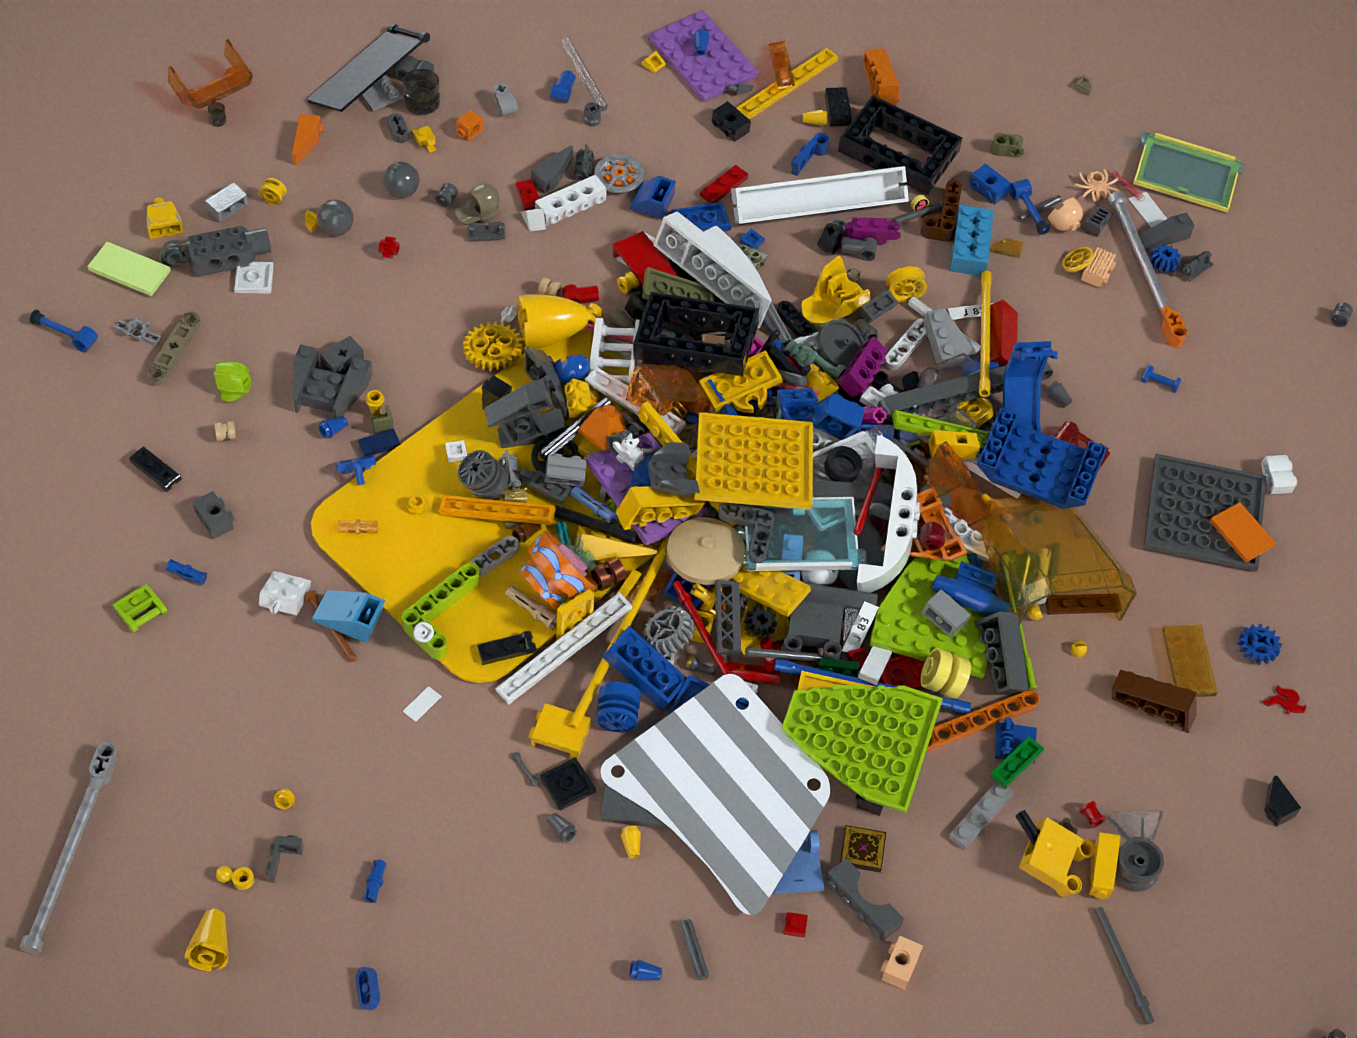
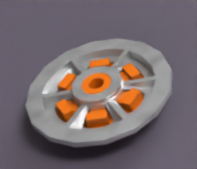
[595,154,644,193]

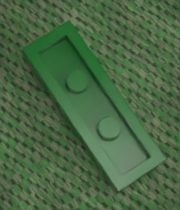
[990,736,1044,789]

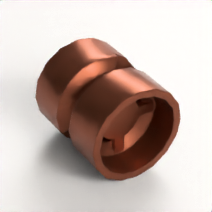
[590,557,627,591]

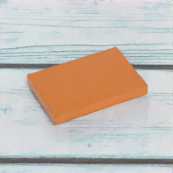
[1210,502,1277,563]

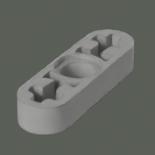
[471,536,519,577]

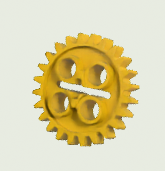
[463,321,523,371]

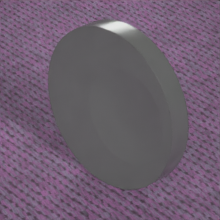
[817,320,865,367]

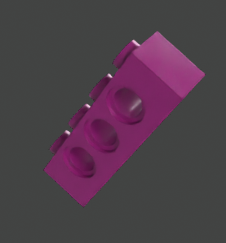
[837,336,889,398]

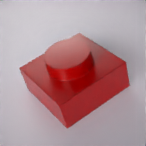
[784,912,808,938]

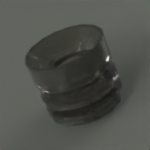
[403,69,440,115]

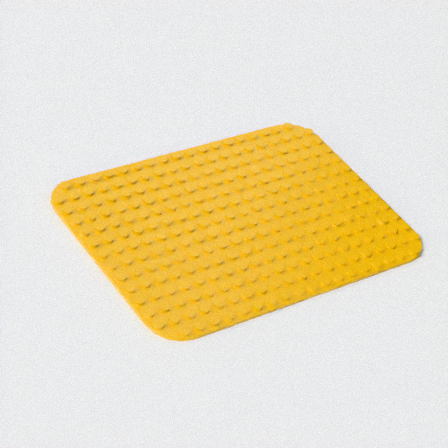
[311,330,709,683]

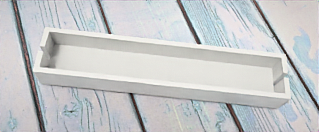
[731,166,909,224]

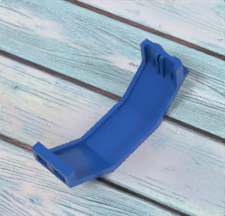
[1002,341,1058,479]

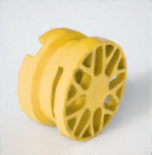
[258,178,287,205]

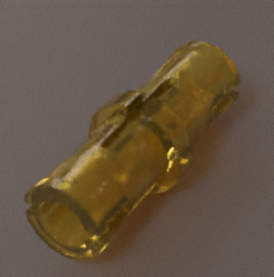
[338,519,378,535]

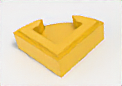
[305,210,319,232]

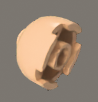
[1048,197,1083,231]

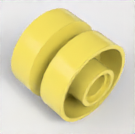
[921,648,971,699]

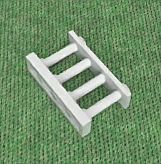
[588,318,640,390]

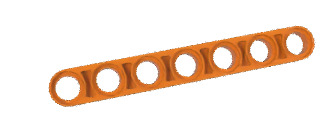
[926,690,1039,752]

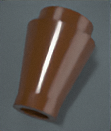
[512,523,541,543]

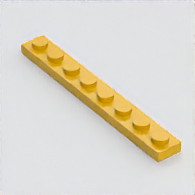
[637,401,742,527]

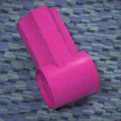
[861,407,887,424]

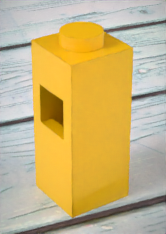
[928,430,981,460]

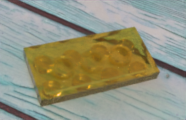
[1162,624,1218,697]

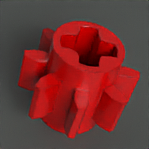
[378,236,400,259]

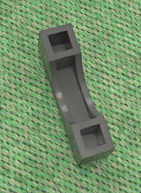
[826,858,904,942]

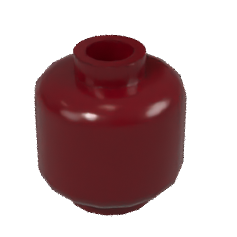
[920,522,945,551]

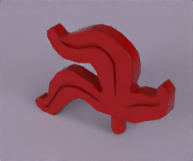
[1263,685,1307,715]

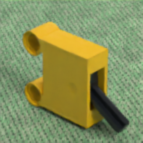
[1016,810,1095,897]

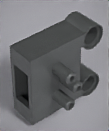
[782,601,844,660]

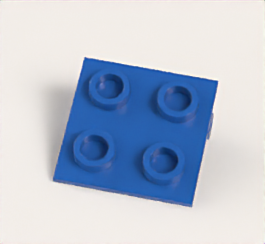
[995,718,1037,764]

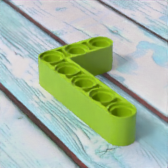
[402,563,479,660]

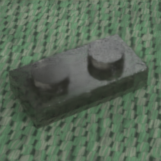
[842,607,863,648]

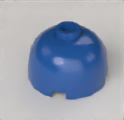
[554,356,591,385]

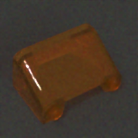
[626,364,711,415]

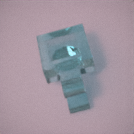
[567,536,596,571]

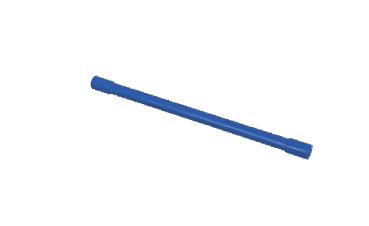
[774,658,971,714]

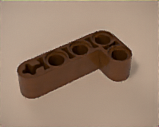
[920,180,962,242]

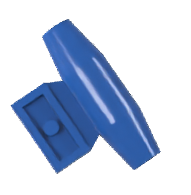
[931,561,1010,615]

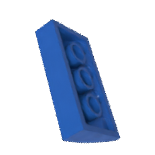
[602,626,687,710]

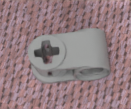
[493,83,518,116]

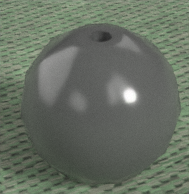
[383,162,420,198]
[317,199,354,236]

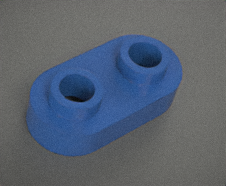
[356,967,380,1010]

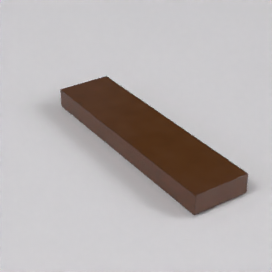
[1045,593,1124,615]

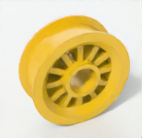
[886,266,927,302]

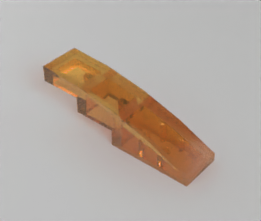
[768,41,795,89]

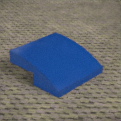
[777,388,819,422]

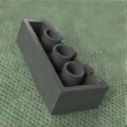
[974,612,1029,694]

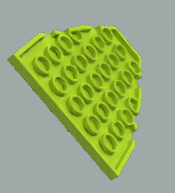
[869,555,987,679]
[781,685,943,814]

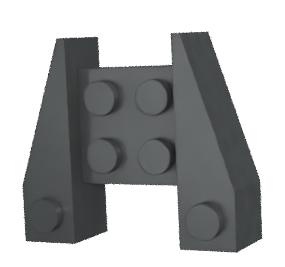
[294,344,373,418]
[484,379,568,448]

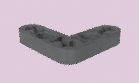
[718,502,774,564]

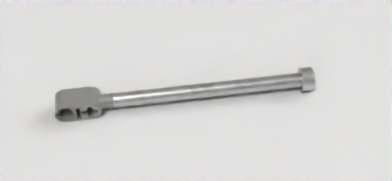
[19,742,118,955]

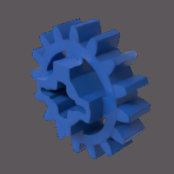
[1238,624,1282,665]

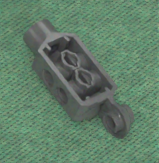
[159,225,271,277]

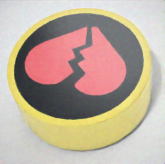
[911,195,929,211]

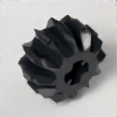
[744,605,778,640]

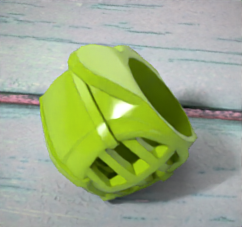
[214,361,252,402]

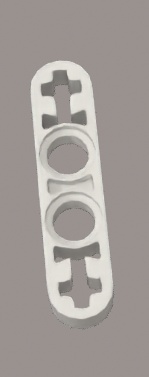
[884,318,927,371]

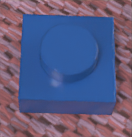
[739,229,765,249]

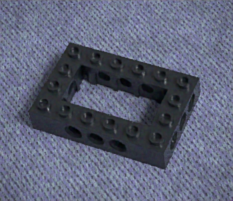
[838,95,963,194]
[633,292,759,376]

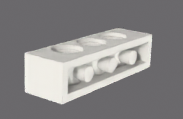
[535,175,607,226]

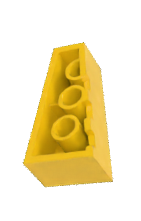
[616,486,705,530]

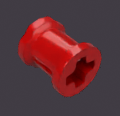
[1080,801,1106,828]

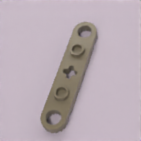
[147,311,200,385]

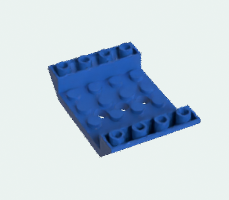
[977,408,1107,509]

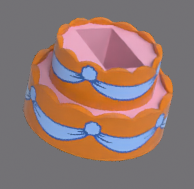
[520,531,598,610]

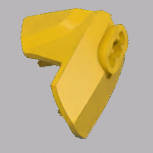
[801,256,870,325]

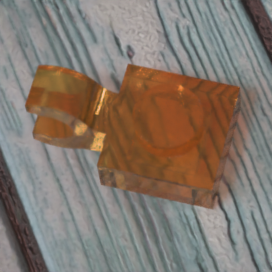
[646,570,671,602]

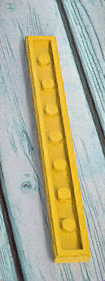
[736,48,838,119]

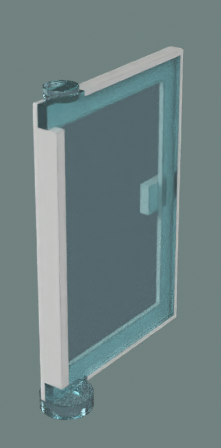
[743,497,866,571]

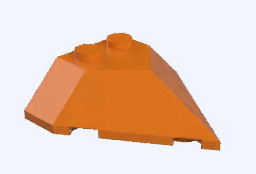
[880,487,968,561]

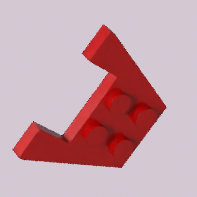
[847,648,924,690]

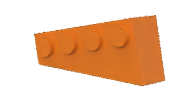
[863,48,900,106]

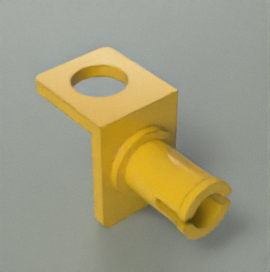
[690,583,723,620]

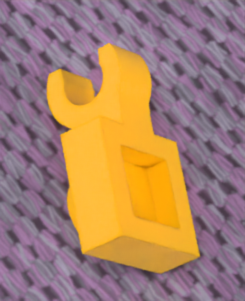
[412,125,436,153]

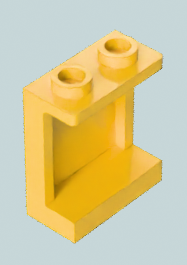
[529,703,591,760]

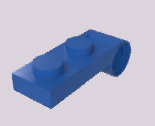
[791,133,829,176]

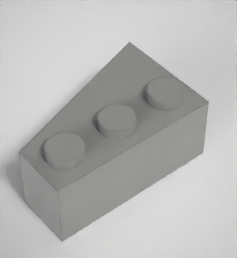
[923,308,977,369]

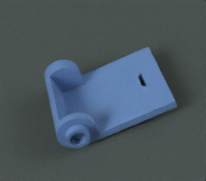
[774,830,825,894]

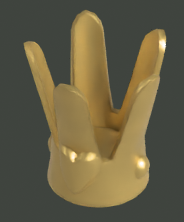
[499,488,528,503]

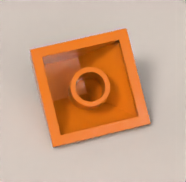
[577,405,627,451]

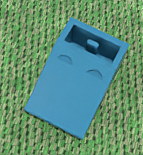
[311,590,385,643]

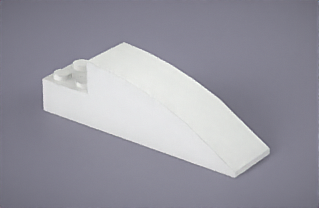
[653,212,772,328]

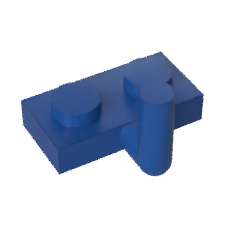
[335,455,376,485]

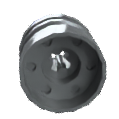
[458,450,509,500]

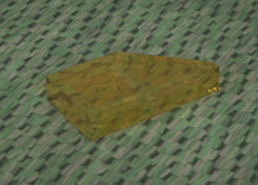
[989,238,1023,258]

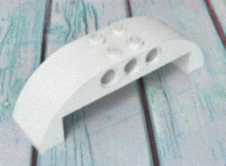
[857,436,920,593]

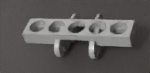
[113,316,161,346]

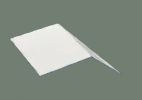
[521,208,546,232]

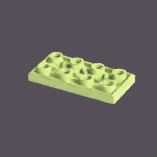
[87,242,171,296]

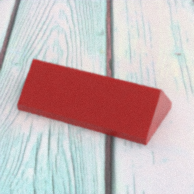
[980,300,1018,367]

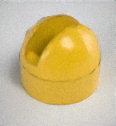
[1027,604,1043,621]
[1070,640,1087,657]

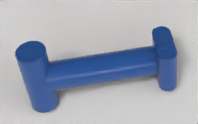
[1140,365,1181,393]

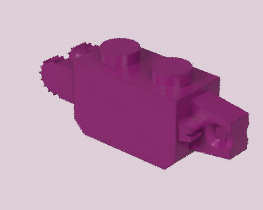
[843,217,901,245]

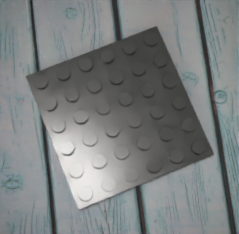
[1143,454,1266,572]

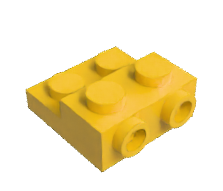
[565,379,601,419]

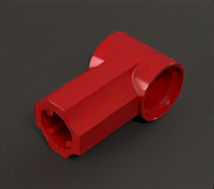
[562,284,599,303]

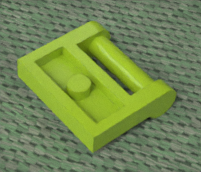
[113,584,167,633]

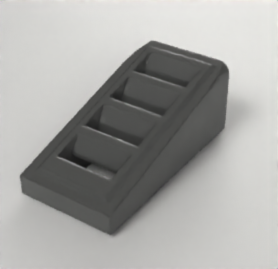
[1083,205,1114,236]

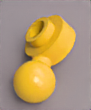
[216,866,255,890]

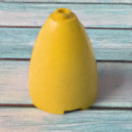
[517,294,591,350]

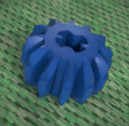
[1150,244,1181,273]

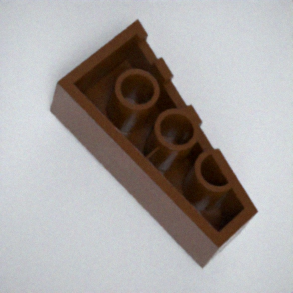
[1112,670,1197,734]

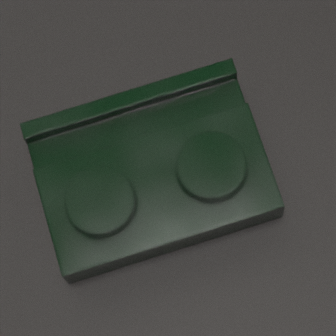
[817,658,859,677]

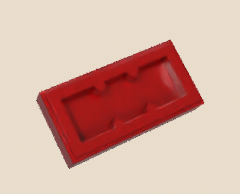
[515,179,540,211]

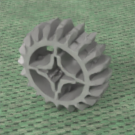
[642,606,695,656]

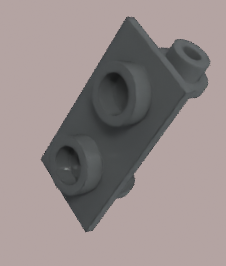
[574,144,594,180]
[468,221,505,241]
[1177,251,1213,281]

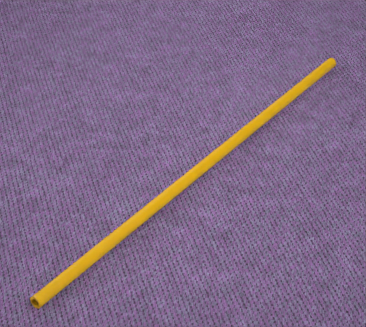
[568,536,670,730]

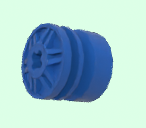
[595,682,641,733]

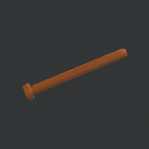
[304,590,356,662]

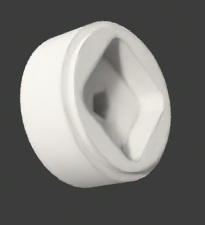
[413,622,434,643]

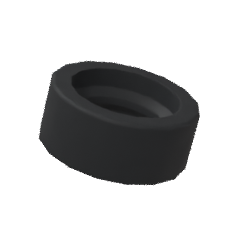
[824,446,863,482]

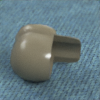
[455,184,499,225]

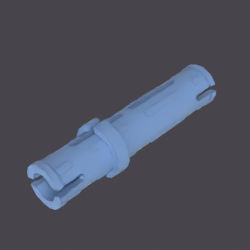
[570,486,618,524]

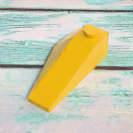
[575,525,658,561]

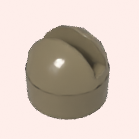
[846,268,861,282]

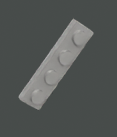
[949,782,1015,850]

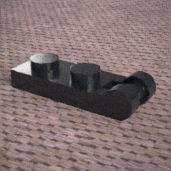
[129,446,182,492]
[477,631,537,665]

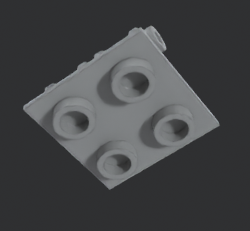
[362,75,403,111]

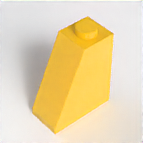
[1089,832,1121,899]

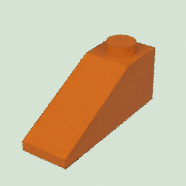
[292,114,324,165]

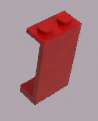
[612,231,677,290]

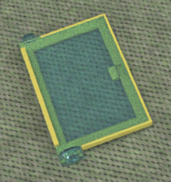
[1133,130,1244,213]

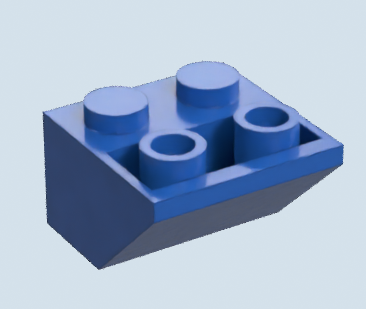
[630,176,676,219]

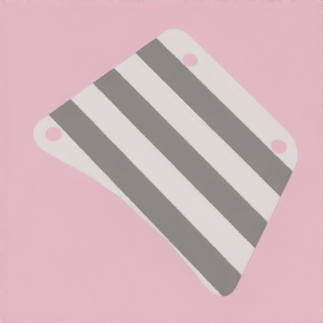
[601,674,830,915]

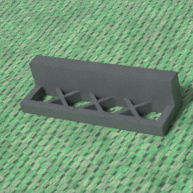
[715,580,741,662]

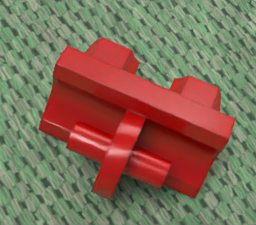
[759,637,786,673]

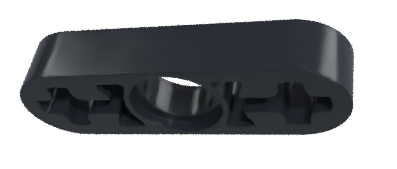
[777,301,816,337]

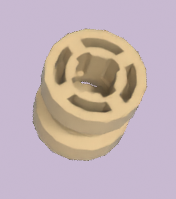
[538,277,562,296]
[215,420,236,442]

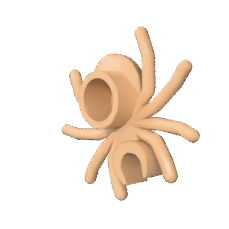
[1074,169,1119,202]

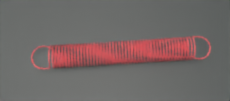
[1108,171,1145,202]

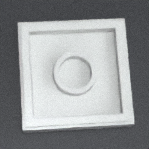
[234,262,274,294]

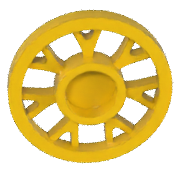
[1062,247,1094,272]

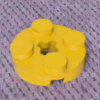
[956,398,994,429]

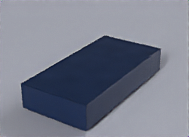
[358,428,400,456]

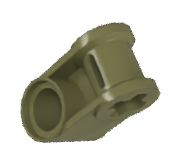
[990,133,1024,158]

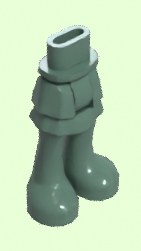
[784,339,847,382]

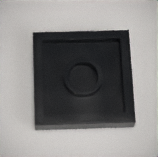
[540,757,596,811]

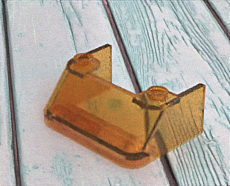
[168,39,253,108]
[924,441,991,527]

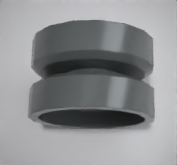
[1115,838,1164,891]

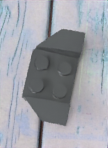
[647,442,700,497]

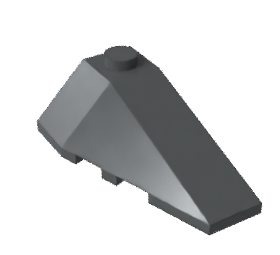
[524,347,569,421]

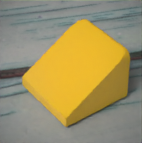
[641,51,666,73]

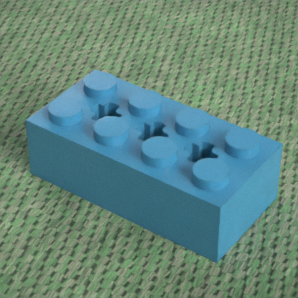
[950,205,994,276]

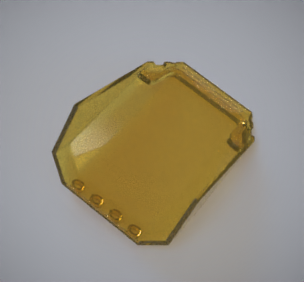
[981,496,1137,626]

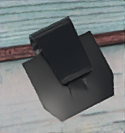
[902,371,920,391]

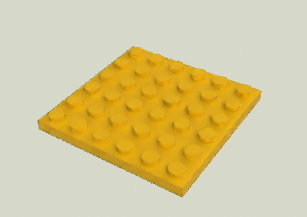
[694,412,813,510]

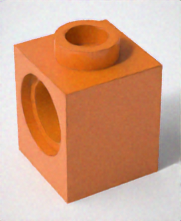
[456,110,483,141]

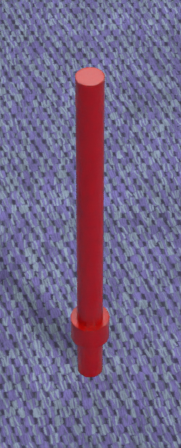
[853,462,885,536]
[673,581,731,675]

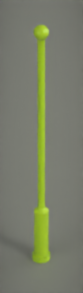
[1003,556,1037,690]

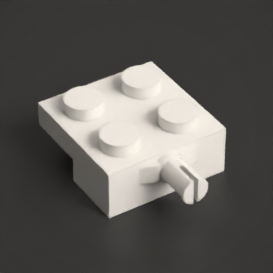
[259,571,311,615]

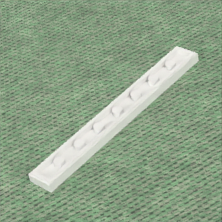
[495,592,632,705]

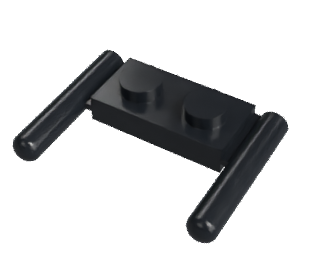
[760,329,811,377]

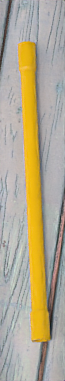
[979,270,992,397]

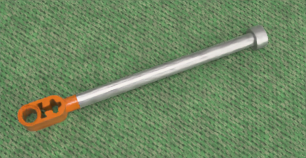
[1107,191,1188,348]

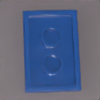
[671,202,732,232]

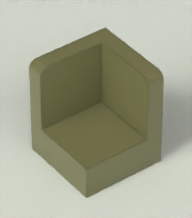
[371,405,393,434]

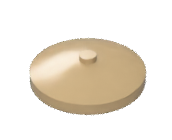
[667,518,745,585]

